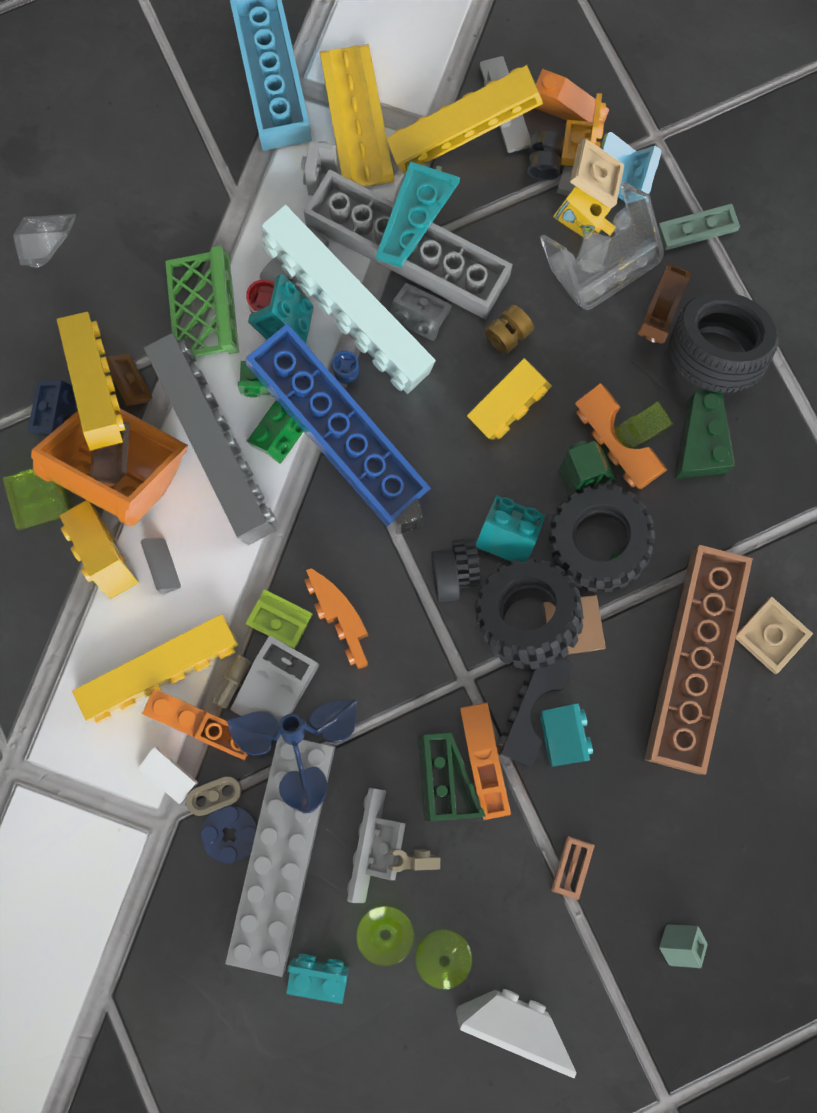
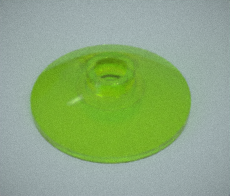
[357,906,414,966]
[416,930,472,989]

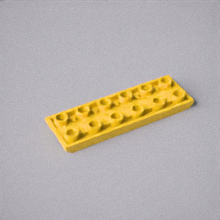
[319,44,394,187]

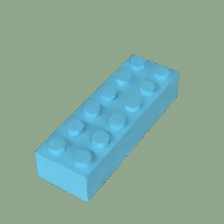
[230,0,312,151]

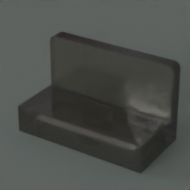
[90,422,130,484]

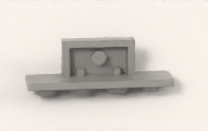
[480,56,531,153]
[347,788,406,903]

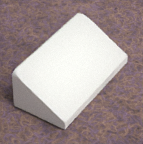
[139,747,198,804]

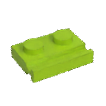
[246,589,313,649]

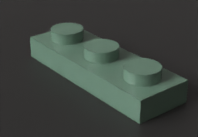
[657,204,740,250]

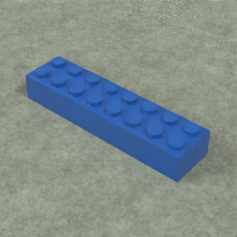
[246,323,431,526]

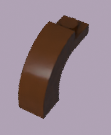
[638,263,691,344]

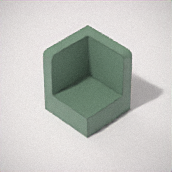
[659,924,708,968]

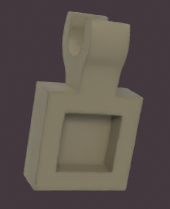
[388,848,440,872]

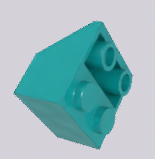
[476,495,545,563]
[539,703,593,767]

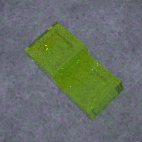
[614,402,673,449]

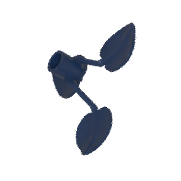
[228,699,357,814]

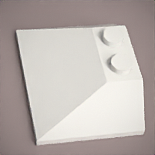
[456,989,576,1078]

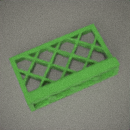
[165,246,239,357]

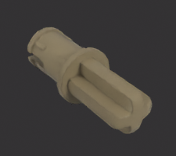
[212,654,253,709]

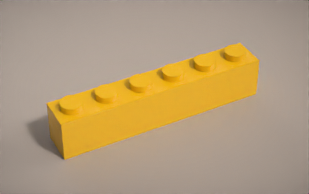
[386,65,543,174]
[57,311,125,451]
[72,614,240,724]

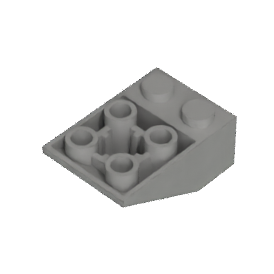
[230,635,320,726]

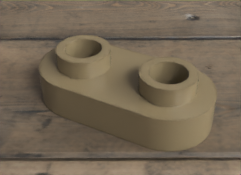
[186,777,242,816]

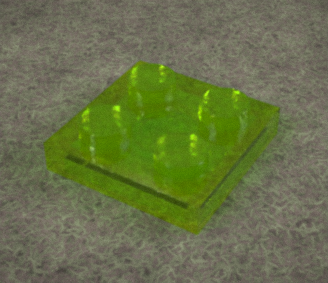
[3,469,69,530]

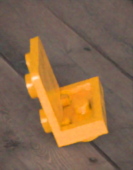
[561,93,606,166]

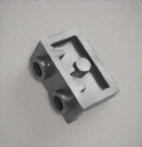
[390,283,452,341]

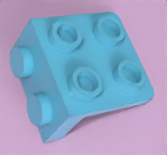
[600,132,662,203]

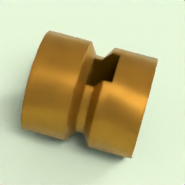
[484,304,534,354]

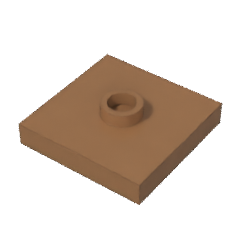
[543,595,606,654]

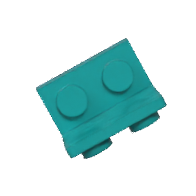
[248,274,314,344]
[286,954,349,1004]

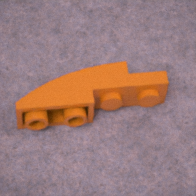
[304,568,368,669]
[141,688,248,760]
[460,702,511,820]

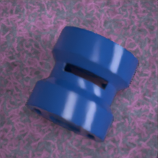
[332,350,359,384]

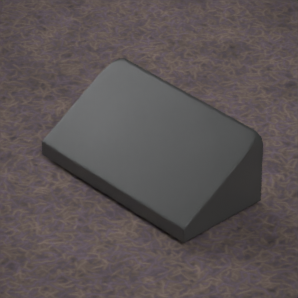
[140,538,181,594]

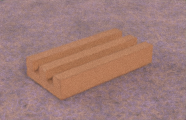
[551,836,595,900]

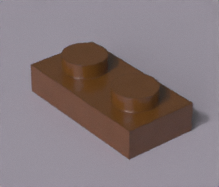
[106,354,153,406]

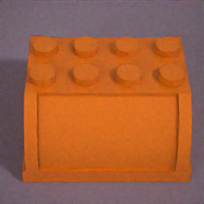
[31,409,188,526]

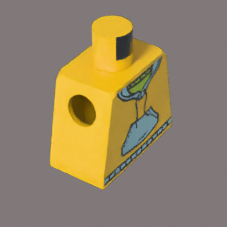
[553,186,616,240]

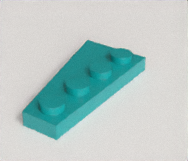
[376,162,460,268]

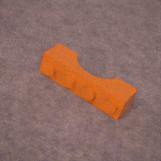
[575,383,667,489]

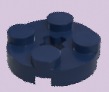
[201,806,257,864]

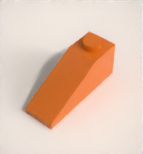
[534,69,609,122]

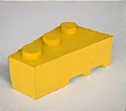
[467,358,552,440]
[59,500,139,599]

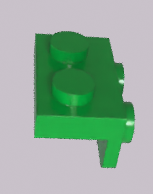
[246,400,304,464]

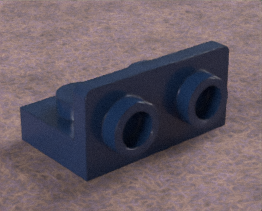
[28,380,76,434]

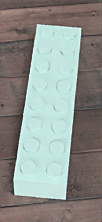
[262,204,436,394]

